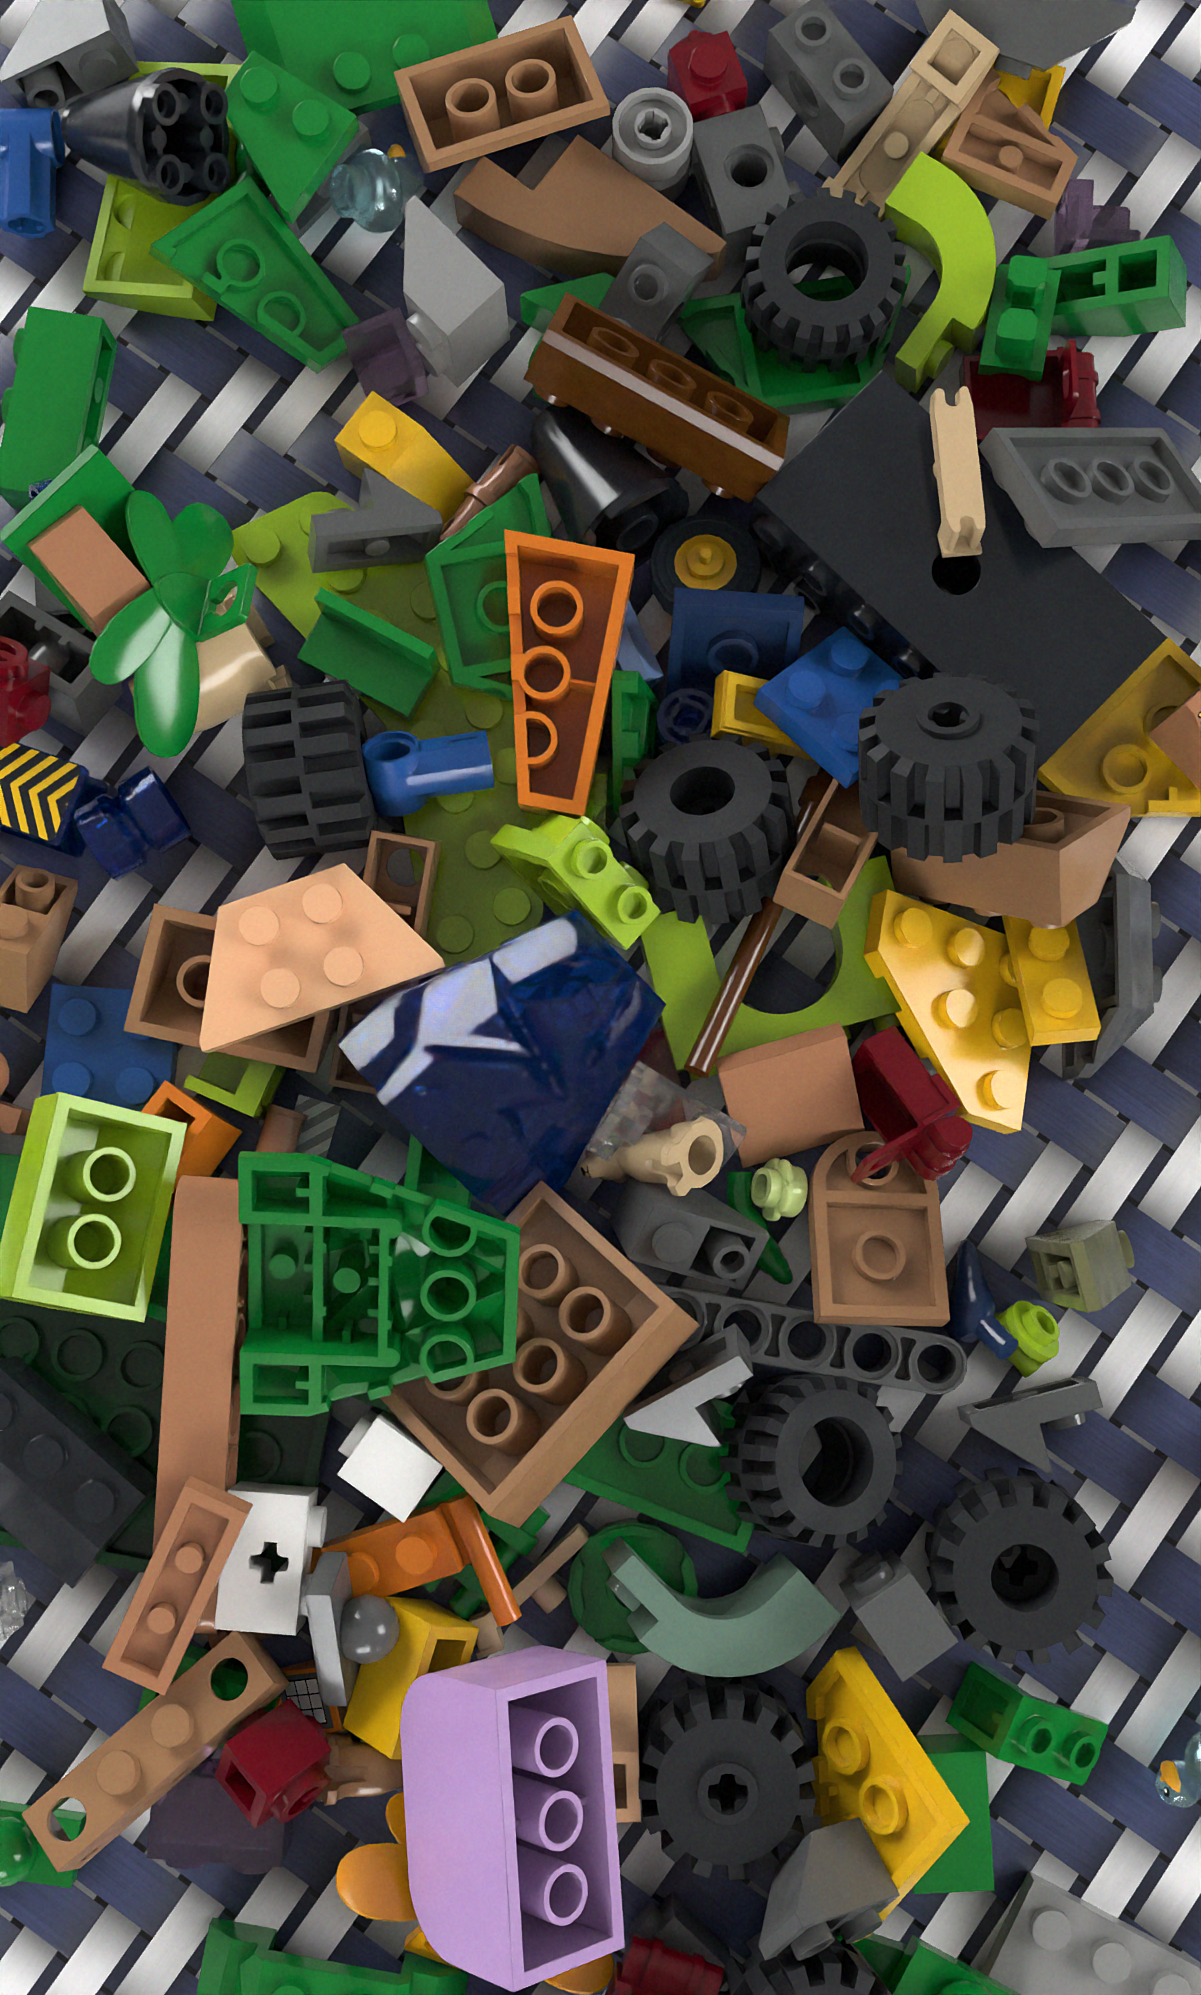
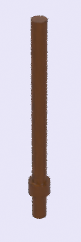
[684,766,834,1078]

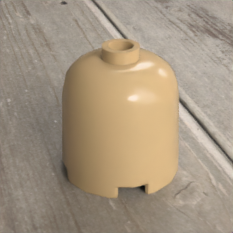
[128,589,293,733]

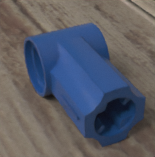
[0,108,66,239]
[361,730,495,817]

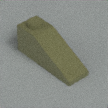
[1025,1220,1134,1313]

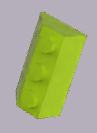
[0,1092,187,1322]

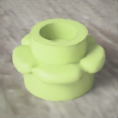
[751,1158,808,1221]

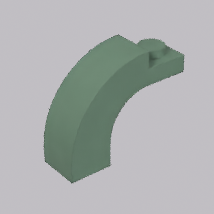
[600,1536,842,1677]

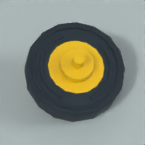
[649,513,762,616]

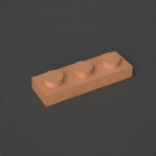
[102,1476,253,1696]

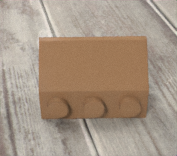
[394,15,610,173]
[890,790,1131,929]
[123,903,341,1074]

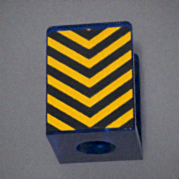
[0,742,108,858]

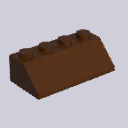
[523,292,790,503]

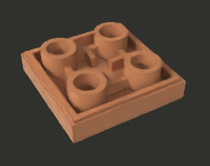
[715,1022,865,1168]

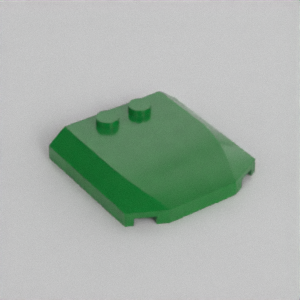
[230,0,498,116]

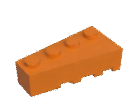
[504,529,635,819]

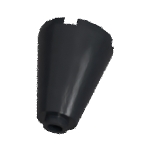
[529,404,690,570]

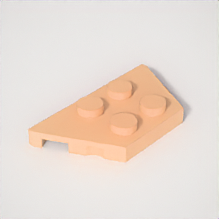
[199,863,447,1053]

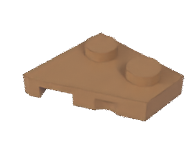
[940,68,1078,221]

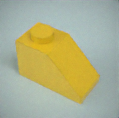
[334,391,475,526]

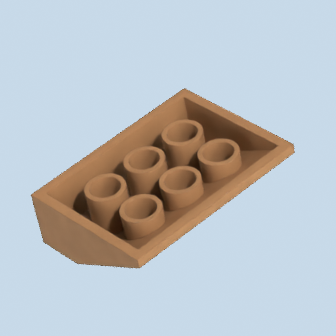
[380,1180,700,1528]

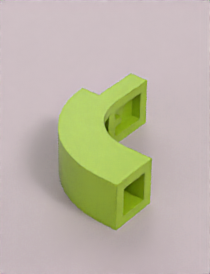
[885,151,996,394]

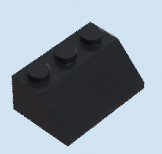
[0,1356,157,1589]

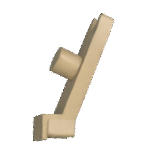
[930,386,986,558]
[469,1522,590,1659]

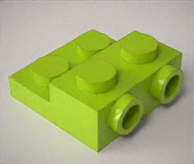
[489,813,661,950]

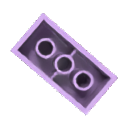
[400,1645,625,1992]

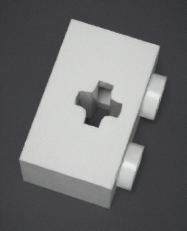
[337,1409,443,1523]
[214,1481,327,1636]

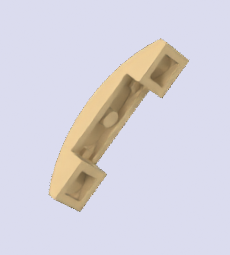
[821,9,1000,222]

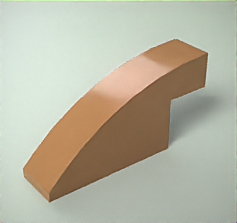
[453,134,727,283]

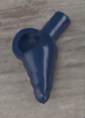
[944,1239,1018,1360]

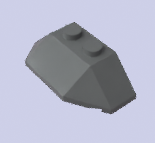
[914,0,1136,80]
[1062,852,1162,1081]

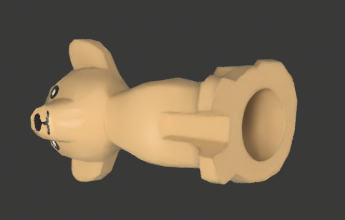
[579,1106,723,1196]

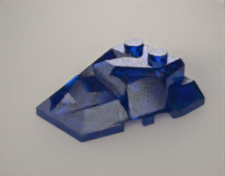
[337,908,666,1218]

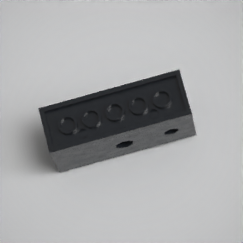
[748,369,1168,770]

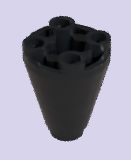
[61,67,231,207]

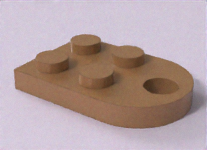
[807,1131,950,1327]

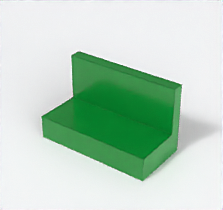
[297,587,441,722]

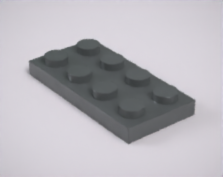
[978,428,1201,548]

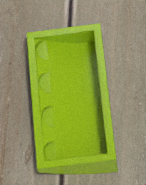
[82,61,242,321]

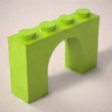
[638,855,902,1081]

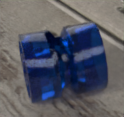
[71,765,193,881]

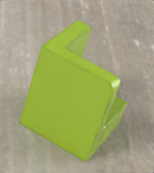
[183,1051,287,1119]

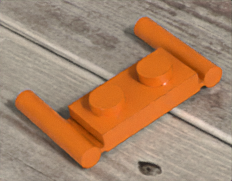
[310,1491,522,1626]

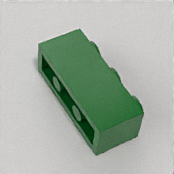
[0,306,118,509]

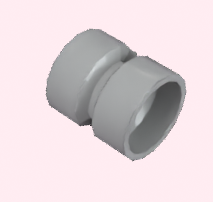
[612,87,693,202]

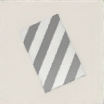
[294,1094,341,1159]

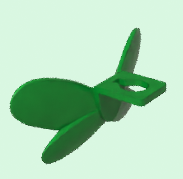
[89,490,258,758]

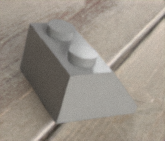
[403,195,510,388]

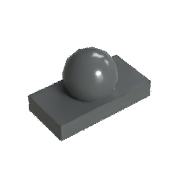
[304,1552,400,1706]

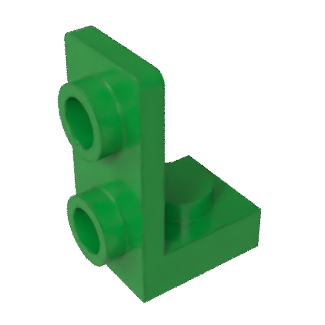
[945,1660,1108,1785]

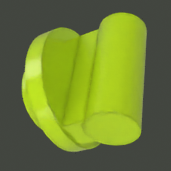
[995,1300,1060,1378]

